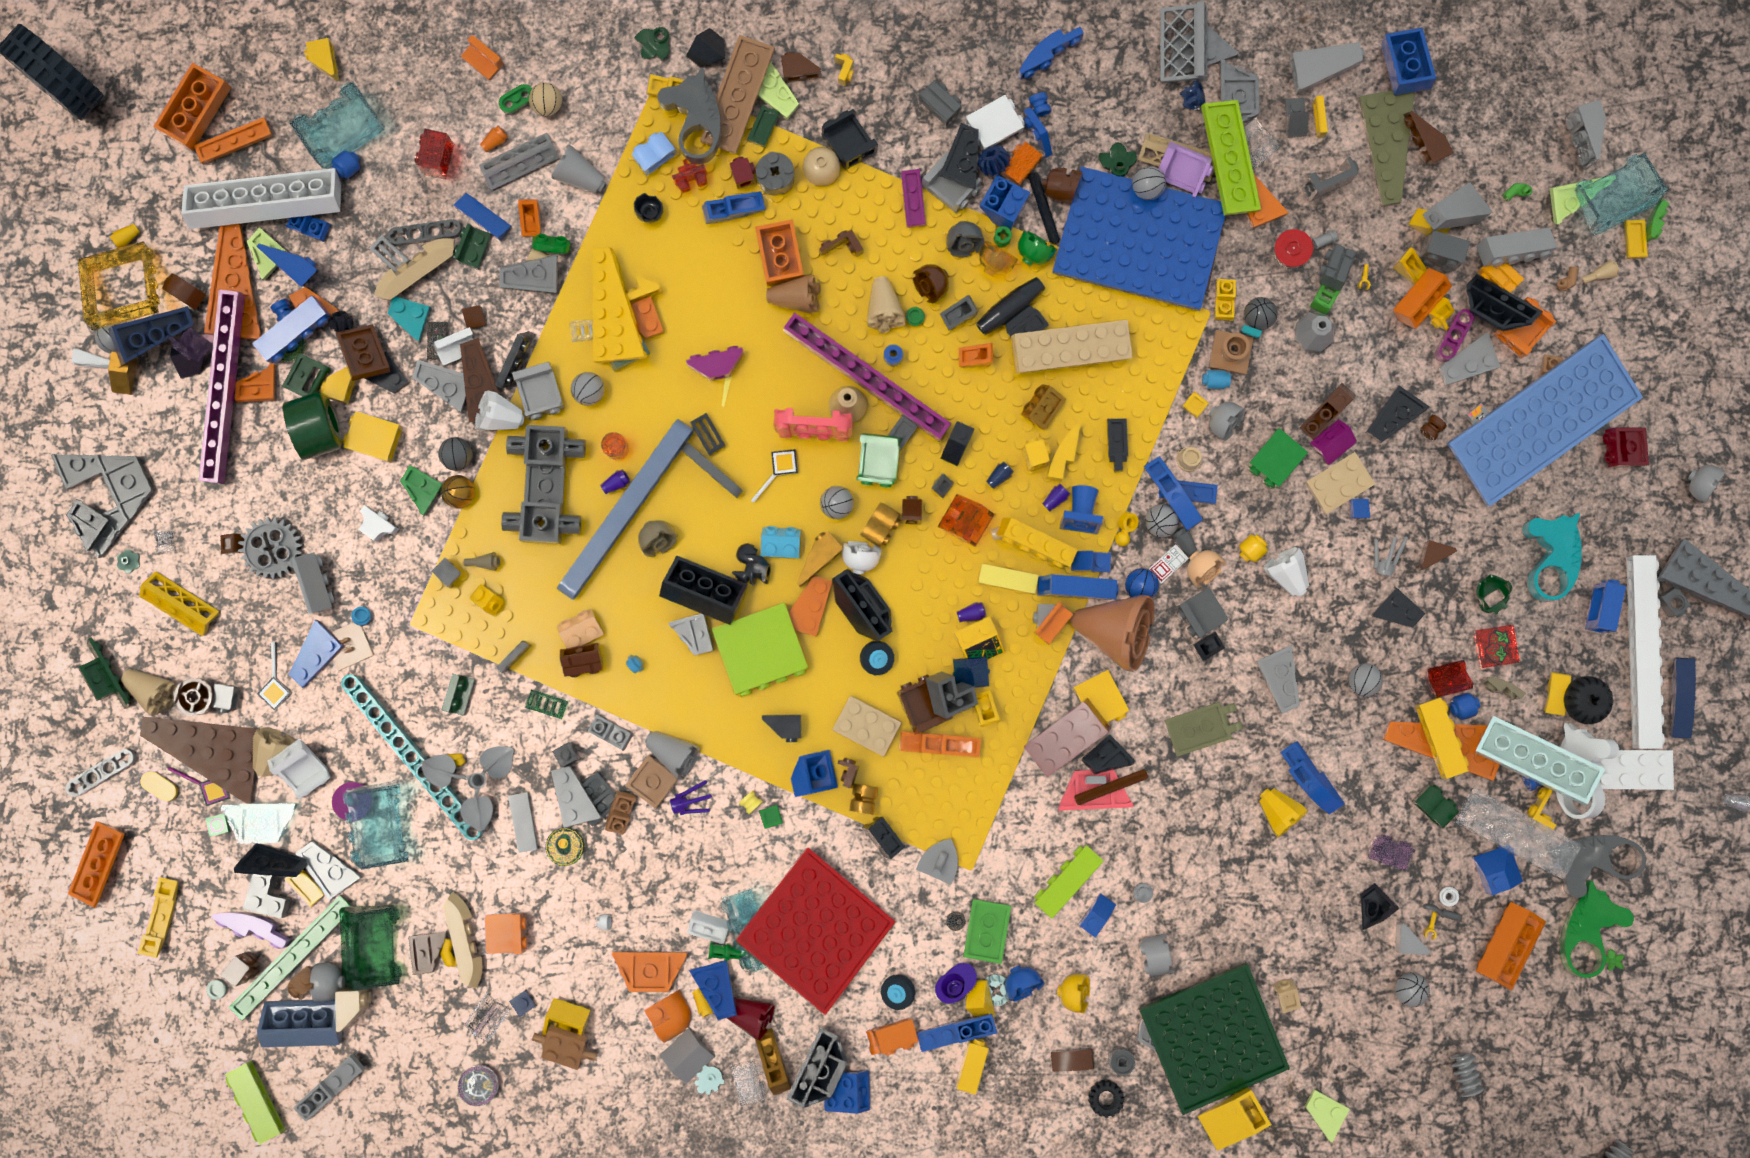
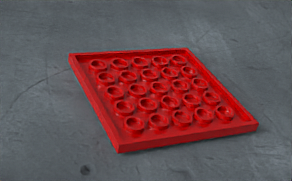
[734,847,896,1015]

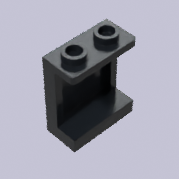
[821,109,878,170]

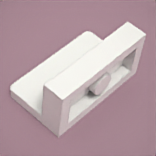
[433,327,473,366]

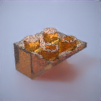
[938,494,995,547]

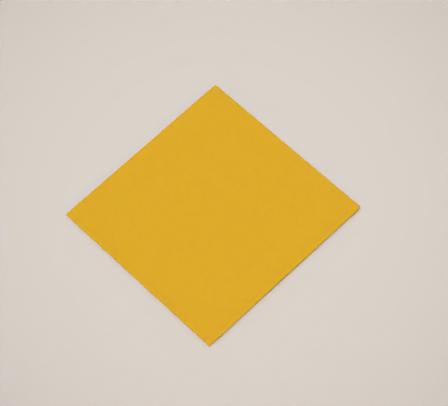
[410,95,1210,870]

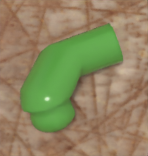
[1502,183,1533,201]

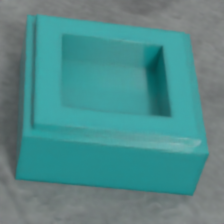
[1240,325,1262,338]

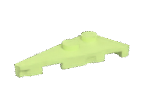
[1549,175,1615,224]

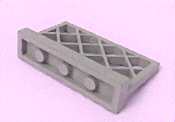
[1161,1,1208,83]

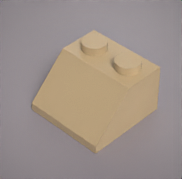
[335,987,372,1032]

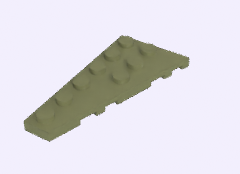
[1358,90,1415,207]

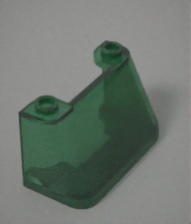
[340,905,402,991]

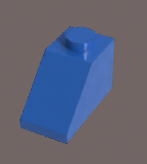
[1078,893,1116,938]

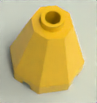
[1259,789,1308,838]

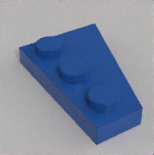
[689,961,737,1020]

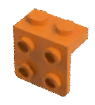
[485,913,528,954]

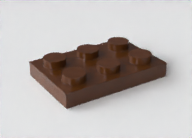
[336,324,390,381]

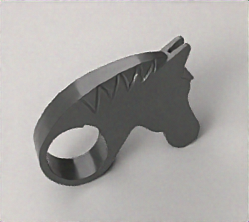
[657,68,722,164]
[1544,835,1646,898]

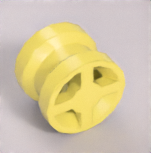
[739,790,763,814]

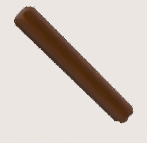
[1074,769,1148,805]

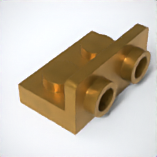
[1021,384,1066,430]

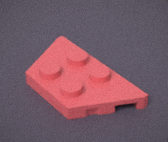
[1058,770,1133,811]

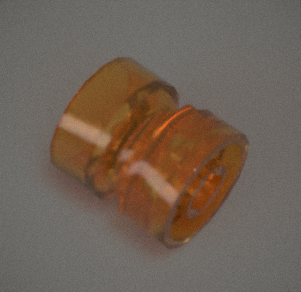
[601,432,629,460]

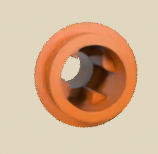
[480,125,508,152]

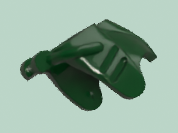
[1476,574,1512,615]

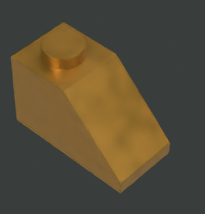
[108,352,138,395]

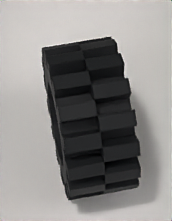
[1088,1080,1125,1118]

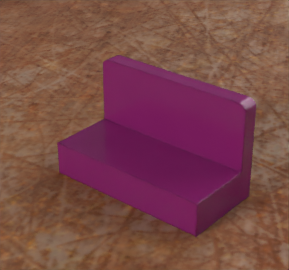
[1310,419,1357,465]

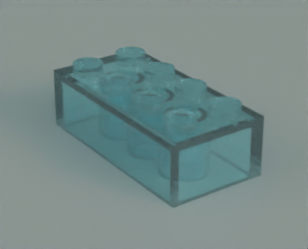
[720,889,767,972]

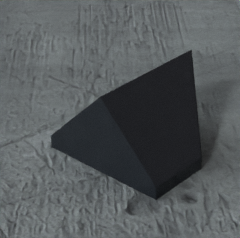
[686,28,725,69]
[170,338,207,379]
[1360,883,1399,930]

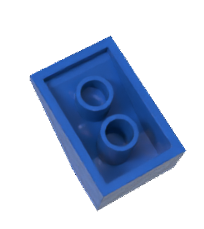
[256,243,317,287]

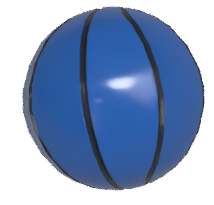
[1125,568,1159,598]

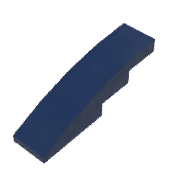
[1669,657,1696,738]

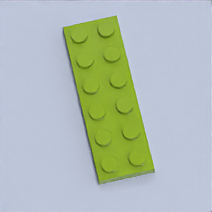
[1201,100,1261,216]

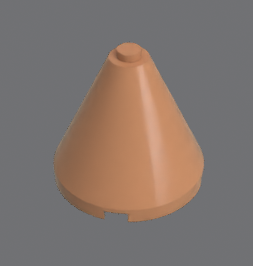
[1070,595,1155,672]

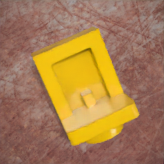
[835,54,854,86]
[1428,297,1455,331]
[469,583,504,616]

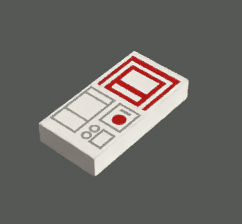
[1149,545,1189,584]

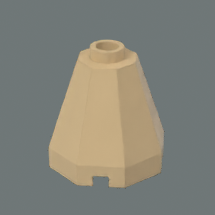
[253,727,295,777]

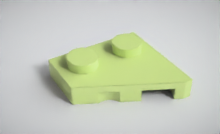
[1305,1089,1350,1143]

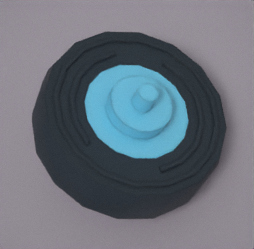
[860,641,894,676]
[880,974,916,1010]

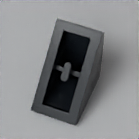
[1190,631,1225,663]

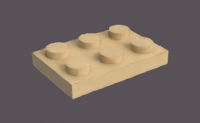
[1305,452,1375,515]
[832,696,901,757]

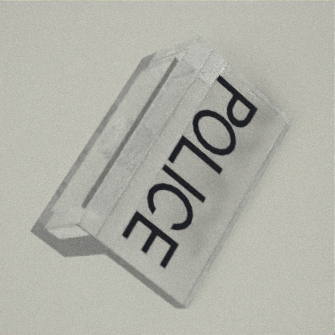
[464,993,510,1042]

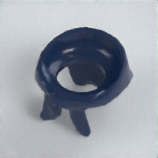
[1180,80,1206,110]

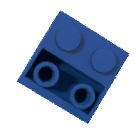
[979,175,1030,231]

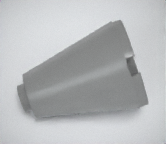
[551,145,606,193]
[645,731,701,780]

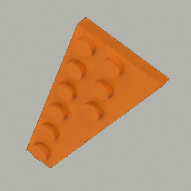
[204,224,262,340]
[1382,722,1499,781]

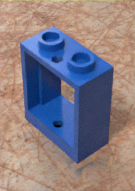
[1585,579,1626,634]

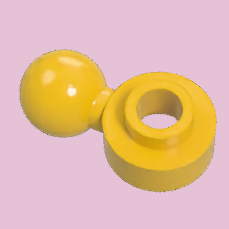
[1115,512,1139,547]

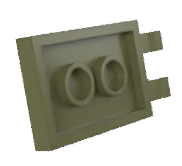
[1164,702,1243,757]

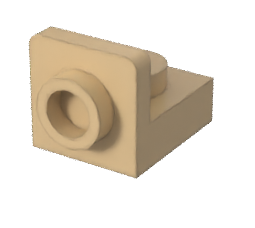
[1273,979,1301,1013]

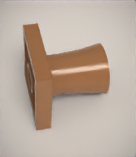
[1208,330,1254,375]

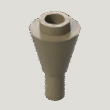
[463,552,500,571]

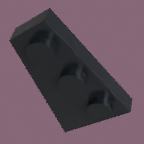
[940,123,979,190]
[495,331,536,389]
[234,843,307,877]

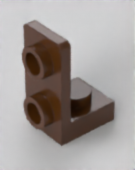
[819,230,864,257]

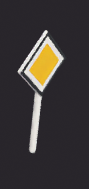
[751,449,798,503]
[257,642,291,711]

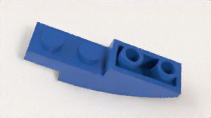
[1018,27,1084,80]
[1144,456,1203,531]
[1280,741,1345,814]
[916,1014,997,1052]

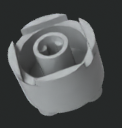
[1140,934,1174,977]

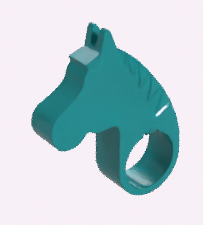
[1522,513,1582,602]

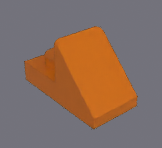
[518,199,542,237]
[959,343,993,368]

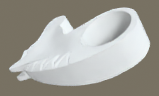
[1555,723,1619,819]

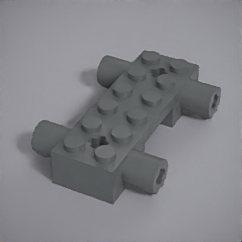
[501,425,586,544]

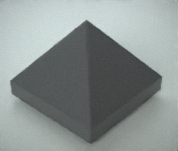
[931,473,953,498]

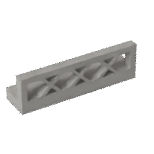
[479,132,559,190]

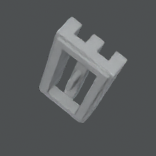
[369,235,410,272]

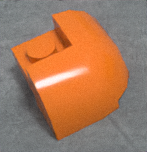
[644,989,691,1043]

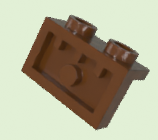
[837,758,859,788]

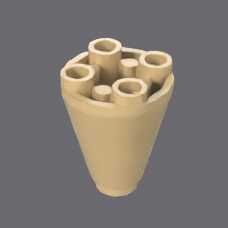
[867,276,905,333]
[121,669,177,716]

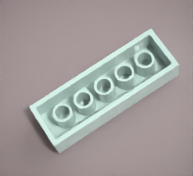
[1476,716,1605,806]

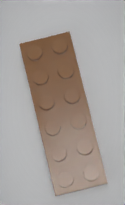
[700,35,775,155]

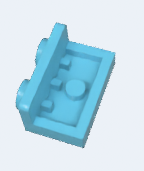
[761,526,801,558]

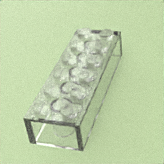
[1453,788,1582,880]

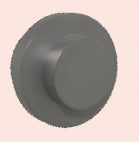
[1133,883,1153,903]

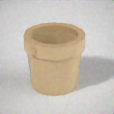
[1176,447,1202,472]

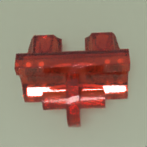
[672,159,708,193]

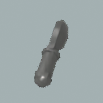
[1423,903,1462,922]

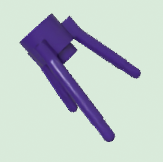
[670,780,712,815]

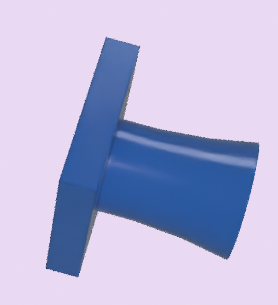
[1059,485,1103,534]

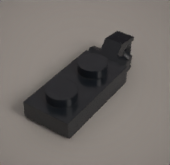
[1107,418,1128,472]

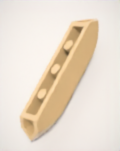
[375,238,454,300]
[443,892,482,989]

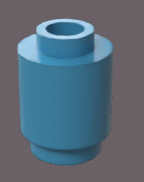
[1202,370,1231,389]

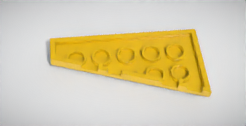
[592,247,648,363]

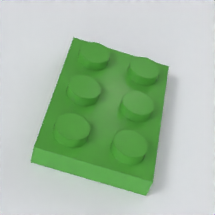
[963,899,1011,964]

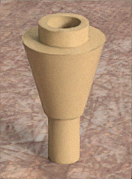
[1582,260,1620,284]

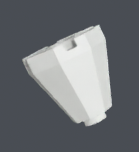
[475,391,524,430]
[1263,547,1309,597]

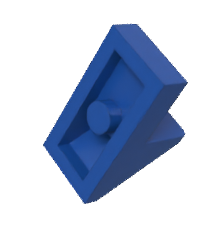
[1071,551,1111,573]

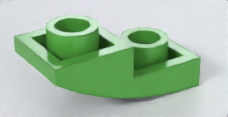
[1646,199,1670,242]

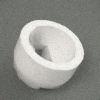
[596,914,611,930]

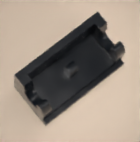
[862,816,905,859]

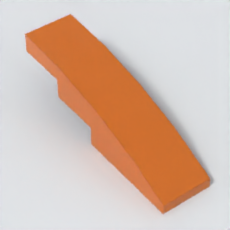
[899,732,981,757]

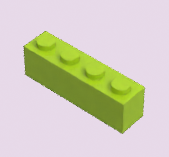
[1033,845,1104,919]
[225,1060,286,1145]

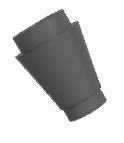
[1172,526,1197,555]

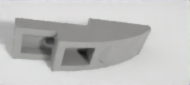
[293,1054,365,1122]

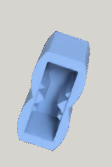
[632,132,677,176]

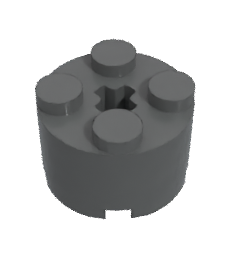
[756,152,795,195]

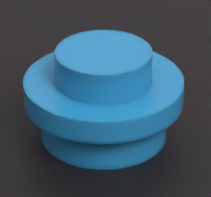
[351,607,371,626]
[626,655,644,673]

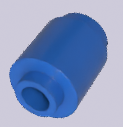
[884,345,903,367]

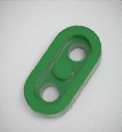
[499,84,532,114]
[532,234,570,253]

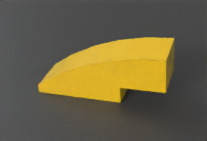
[1046,424,1081,481]

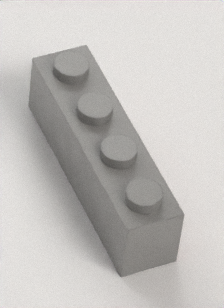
[1476,228,1558,267]

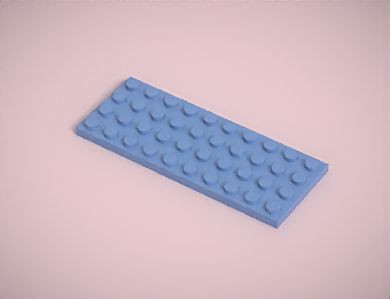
[1447,334,1643,506]

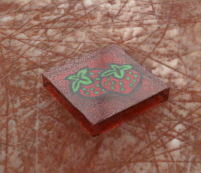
[1474,624,1520,669]

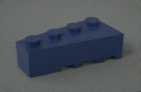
[108,306,194,366]

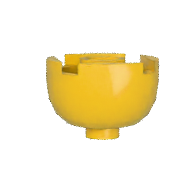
[1057,973,1090,1014]

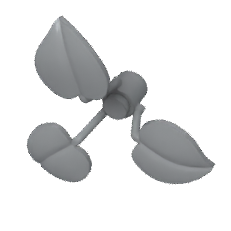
[421,746,514,831]

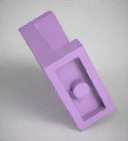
[1159,141,1213,198]

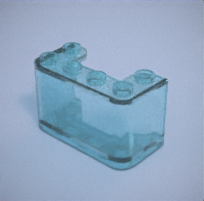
[290,81,385,168]
[343,781,409,870]

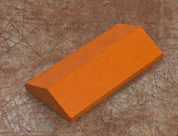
[68,821,125,908]

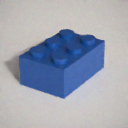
[1381,27,1436,95]

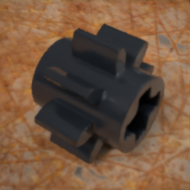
[329,311,354,332]

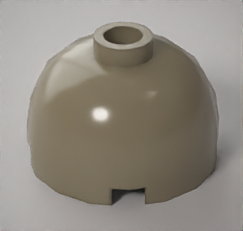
[638,520,678,557]

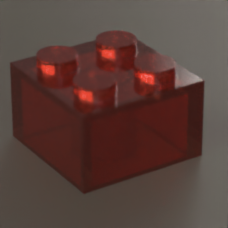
[414,128,454,180]

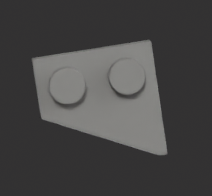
[669,614,714,655]

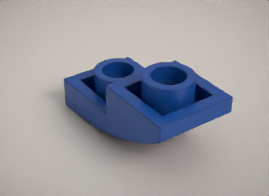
[286,216,330,242]

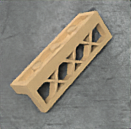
[1138,132,1214,182]

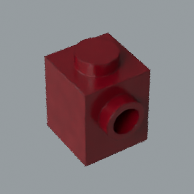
[730,157,756,189]

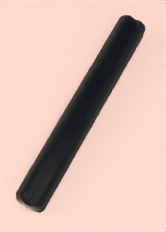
[1028,172,1060,244]

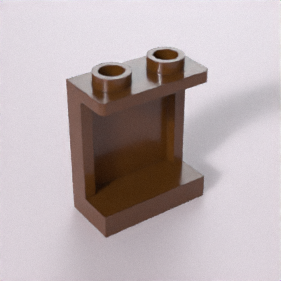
[897,674,953,735]

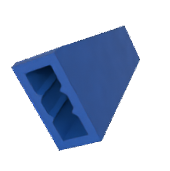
[1037,574,1119,600]

